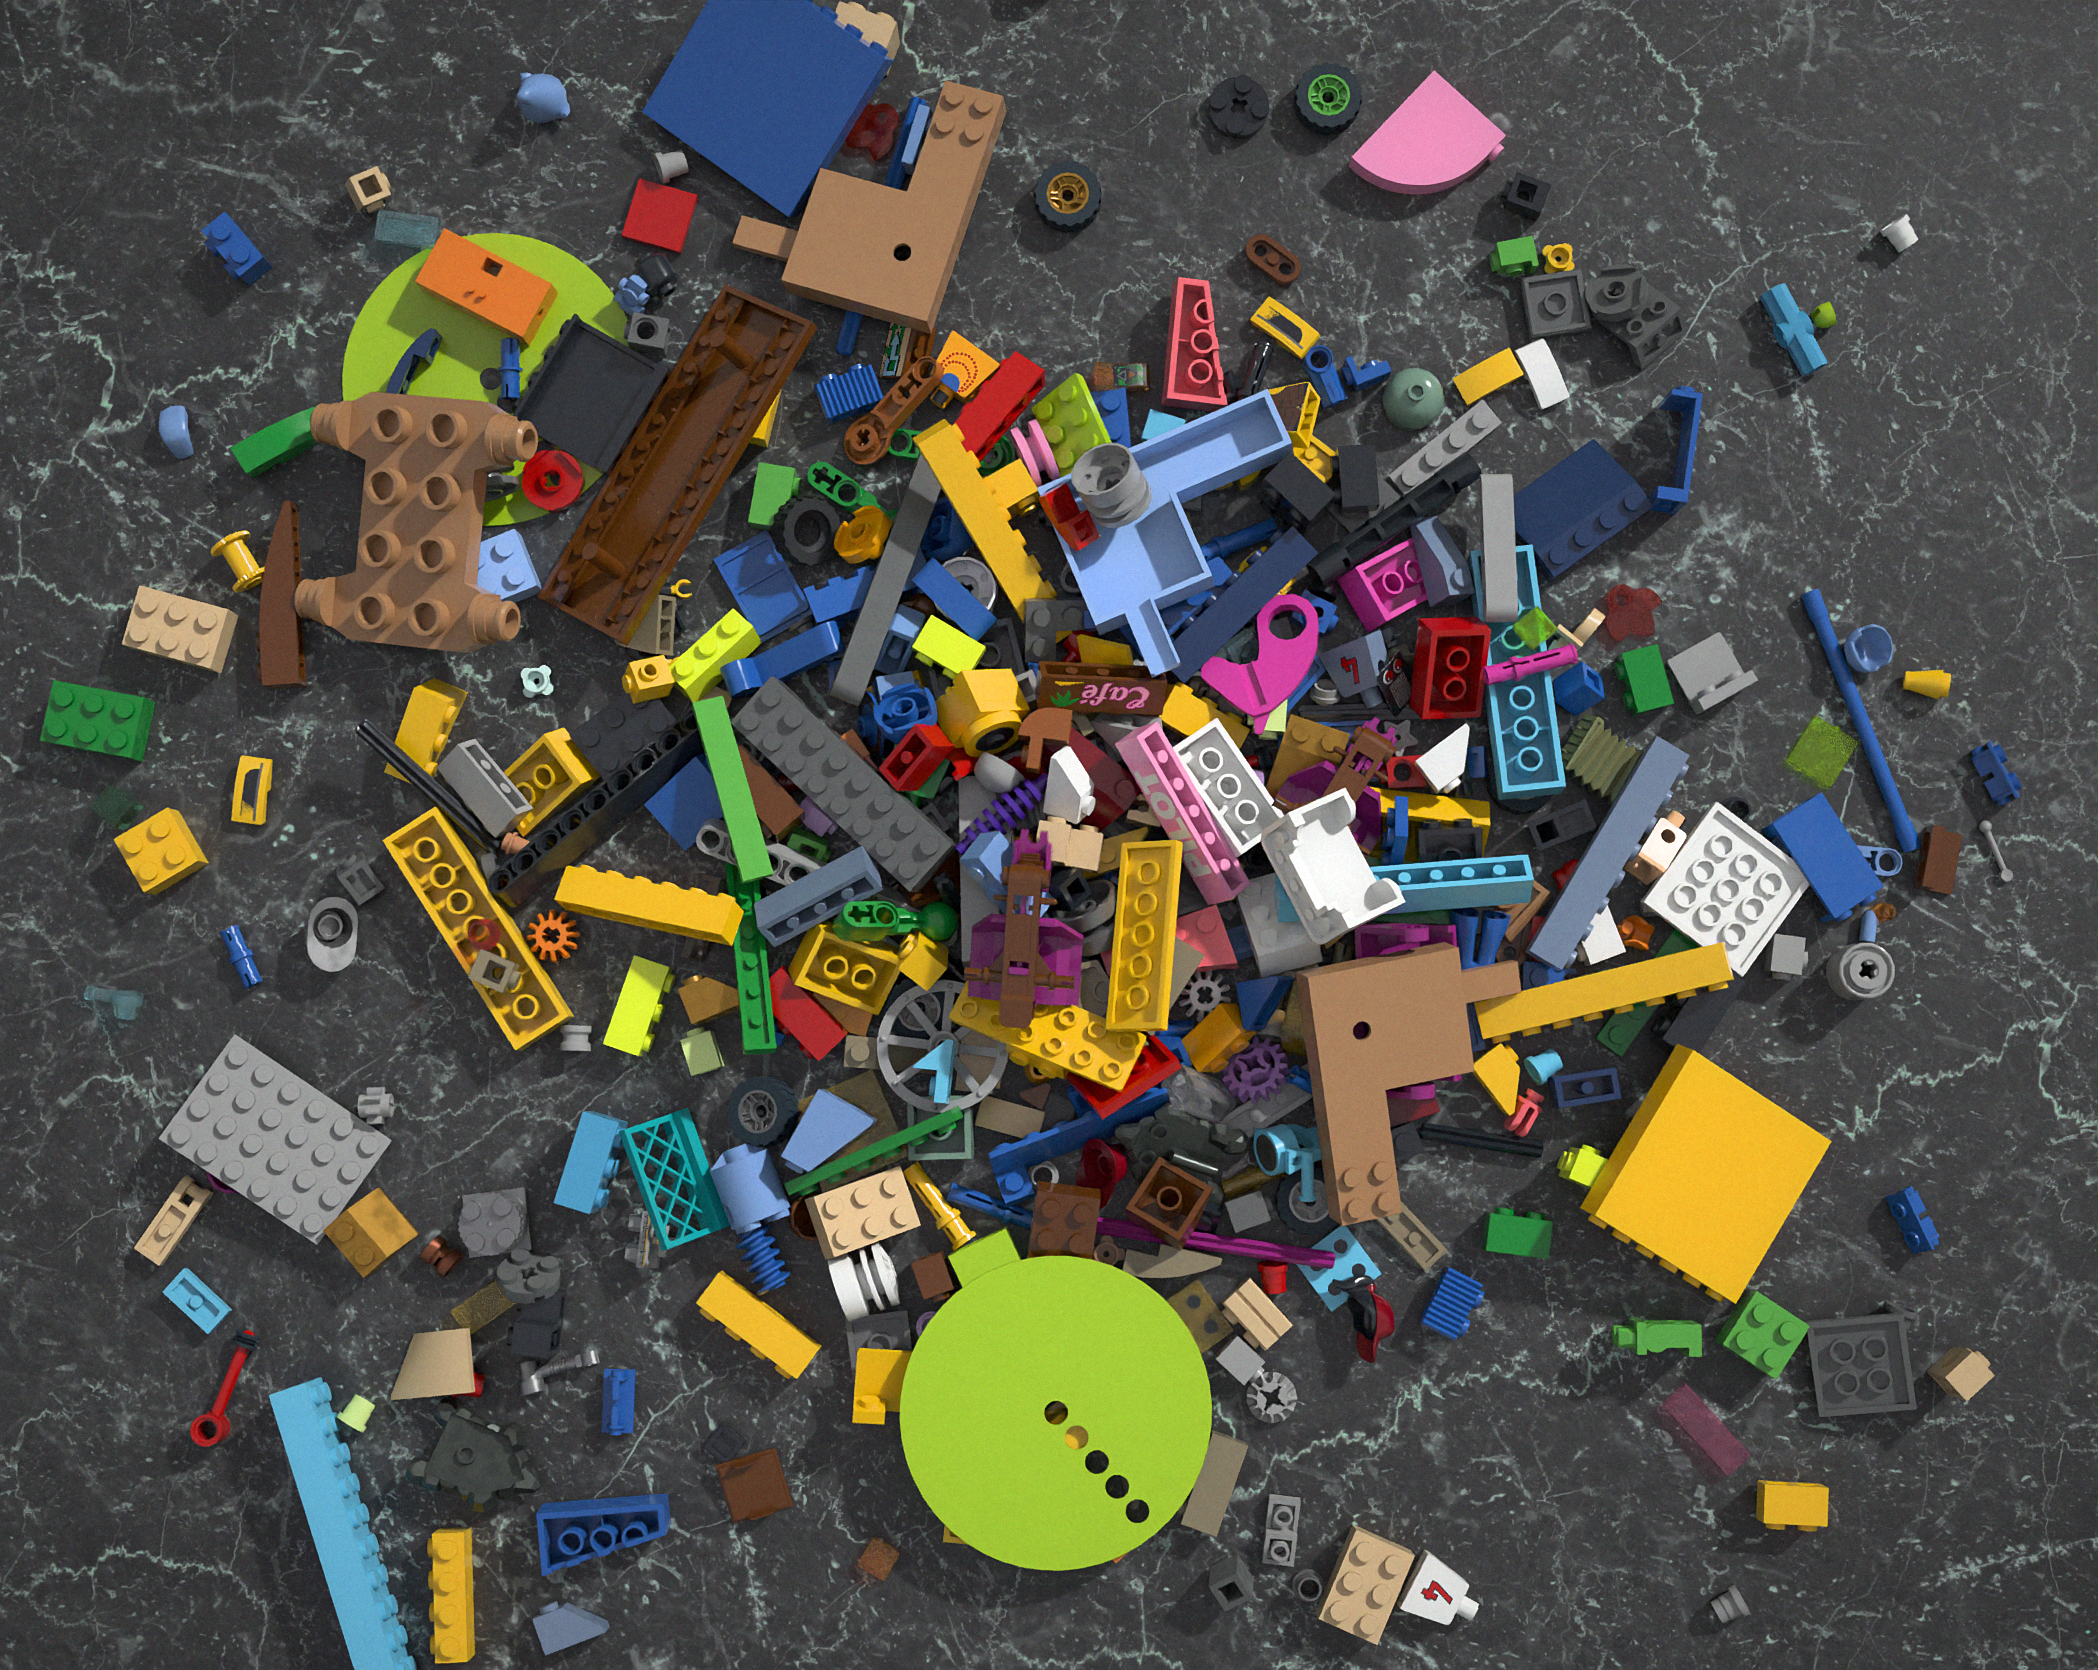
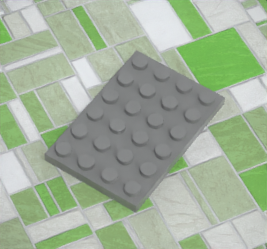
[158,1034,392,1245]

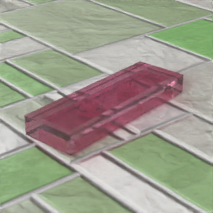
[1662,1383,1751,1477]

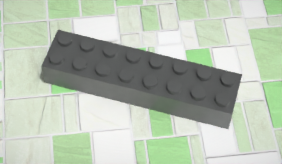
[730,676,957,893]

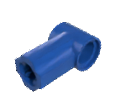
[1302,345,1348,410]

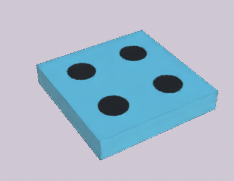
[1296,1225,1381,1312]

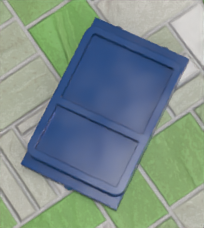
[713,530,814,645]

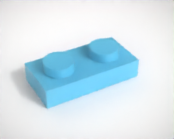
[163,1268,232,1334]

